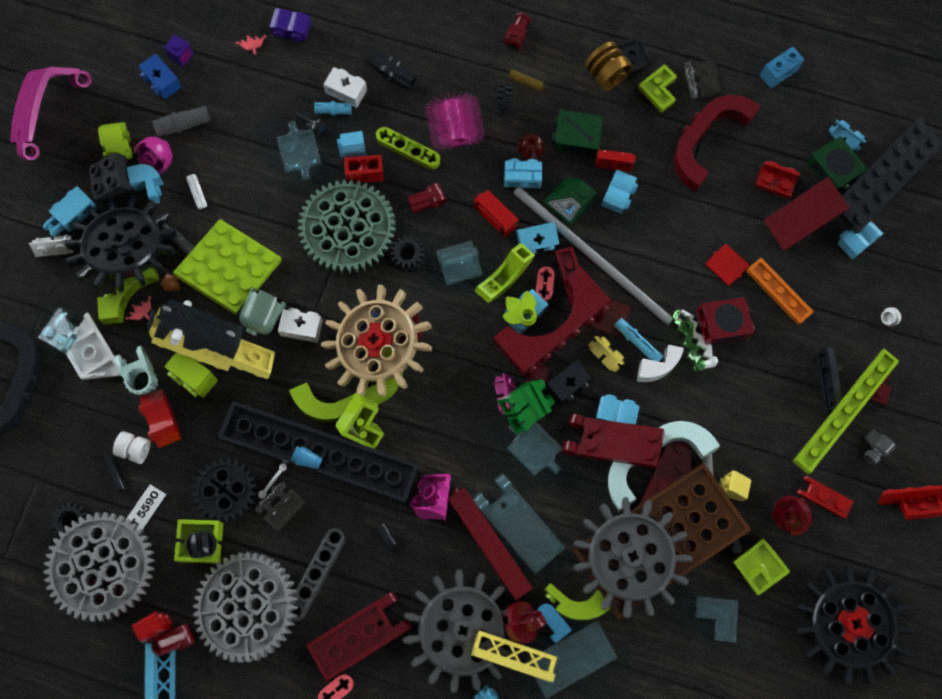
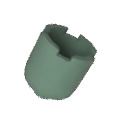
[239,287,286,336]

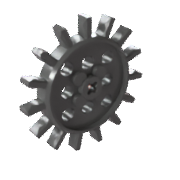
[573,497,693,618]
[402,570,515,693]

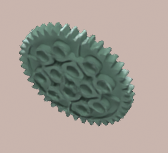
[297,179,396,274]

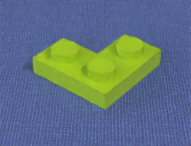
[638,64,677,113]

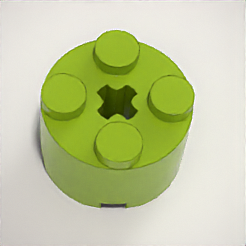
[98,122,133,160]

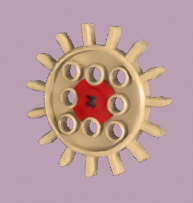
[321,285,432,397]

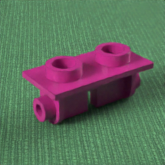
[494,373,515,415]

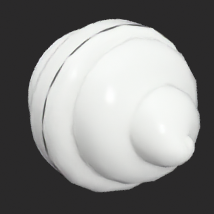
[881,307,901,326]

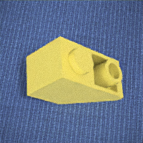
[719,471,751,502]

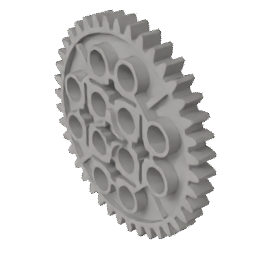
[43,512,155,622]
[193,552,298,663]

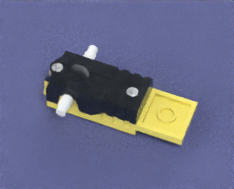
[149,299,275,379]

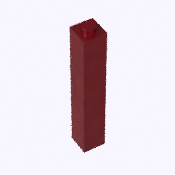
[448,487,533,601]

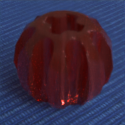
[518,133,545,159]

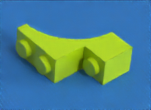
[97,267,159,325]

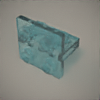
[436,241,482,285]

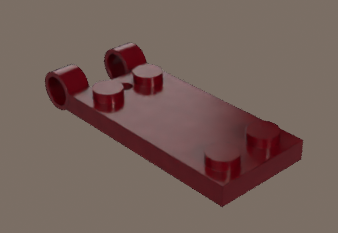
[562,414,665,469]
[306,591,414,681]

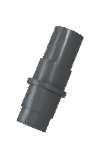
[152,106,211,137]

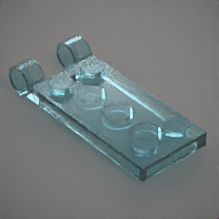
[472,474,565,574]

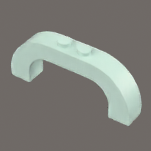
[608,421,720,512]

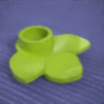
[503,291,537,326]

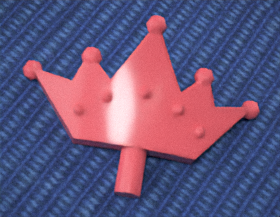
[235,35,266,55]
[125,296,151,321]

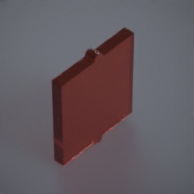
[592,300,631,337]

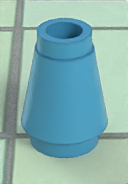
[291,446,322,469]

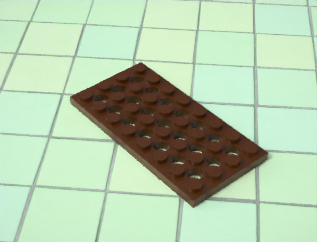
[572,463,751,619]

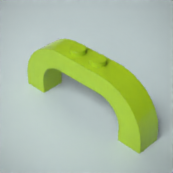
[289,349,403,423]

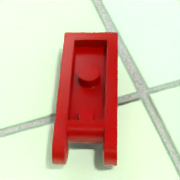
[796,476,854,519]

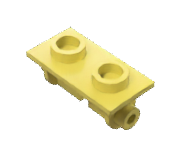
[588,336,625,373]

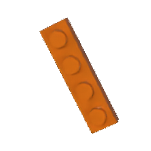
[746,258,814,325]

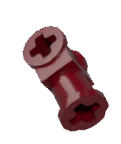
[503,13,531,50]

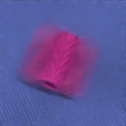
[425,92,484,152]

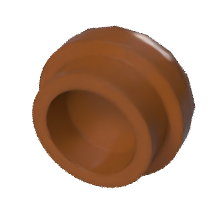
[160,273,181,291]

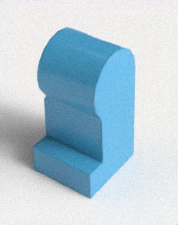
[537,604,572,644]

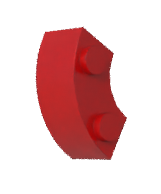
[138,389,181,448]

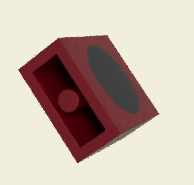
[696,297,755,345]

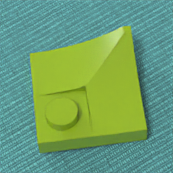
[732,538,790,596]

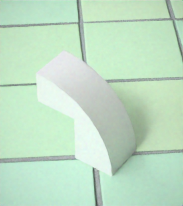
[637,345,684,382]

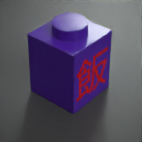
[164,34,193,67]

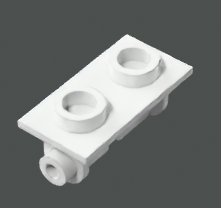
[29,234,74,257]

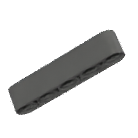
[290,528,345,621]

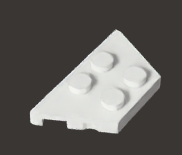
[62,312,121,380]

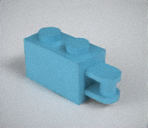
[43,186,97,237]

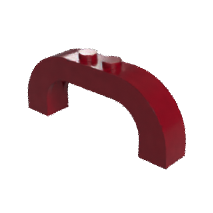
[674,95,761,192]

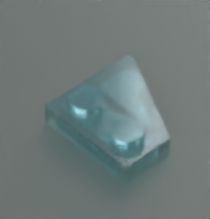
[38,307,77,353]

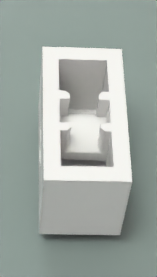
[323,67,367,108]
[278,308,323,343]

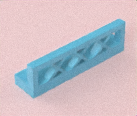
[145,644,175,699]

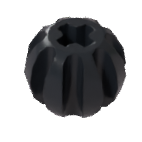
[185,531,217,559]

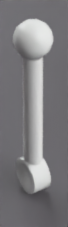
[258,463,287,499]

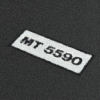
[124,481,169,541]

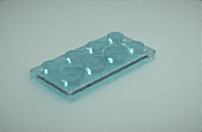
[526,621,618,699]

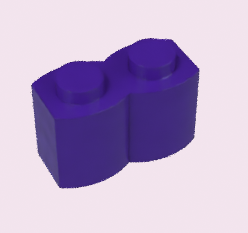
[270,9,311,42]

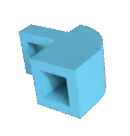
[126,164,164,204]

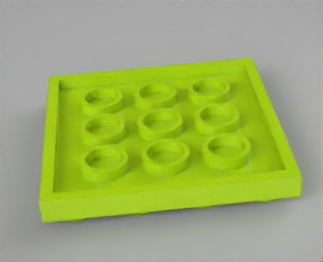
[173,219,282,316]

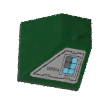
[543,177,597,226]

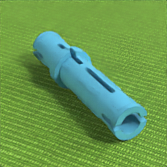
[614,317,664,362]

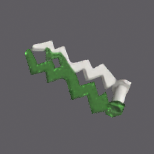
[672,309,718,372]

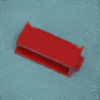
[474,190,519,238]

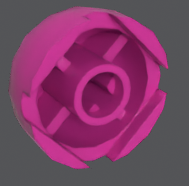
[134,137,173,174]

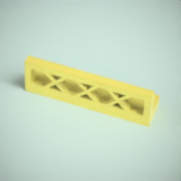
[471,631,557,683]

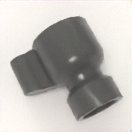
[863,429,896,466]

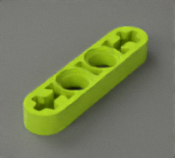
[376,127,440,170]

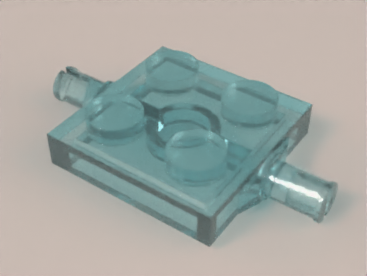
[277,121,321,180]
[507,422,562,476]

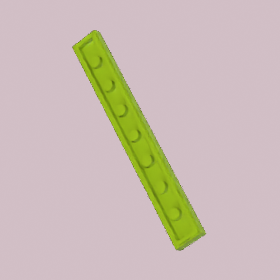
[793,349,899,474]

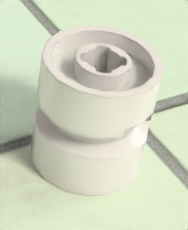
[113,431,151,464]

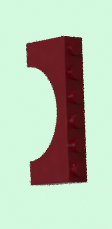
[493,266,611,376]

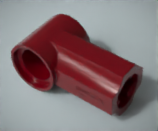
[407,183,447,213]
[151,624,195,657]

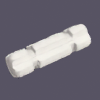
[186,174,207,209]

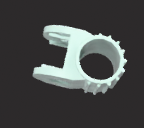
[115,345,159,397]

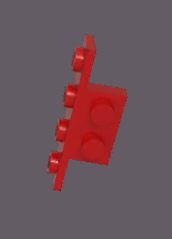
[878,485,942,520]

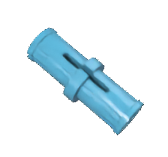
[314,101,352,116]

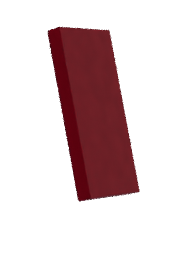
[764,177,850,251]

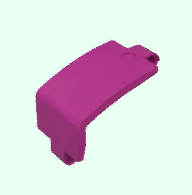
[11,67,91,160]

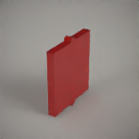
[705,244,750,287]

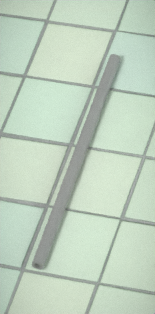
[513,187,674,325]

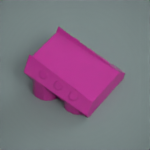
[410,474,451,521]

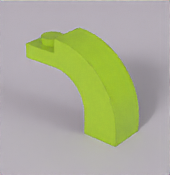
[475,243,535,303]
[544,583,610,620]

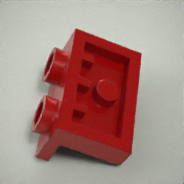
[595,149,635,172]
[755,161,800,199]

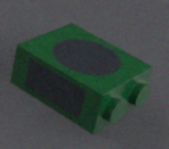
[551,109,604,157]
[806,136,867,193]

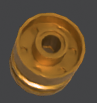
[585,41,633,91]

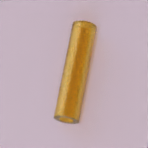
[509,69,545,91]

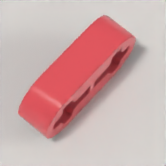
[535,267,555,302]
[318,674,354,699]

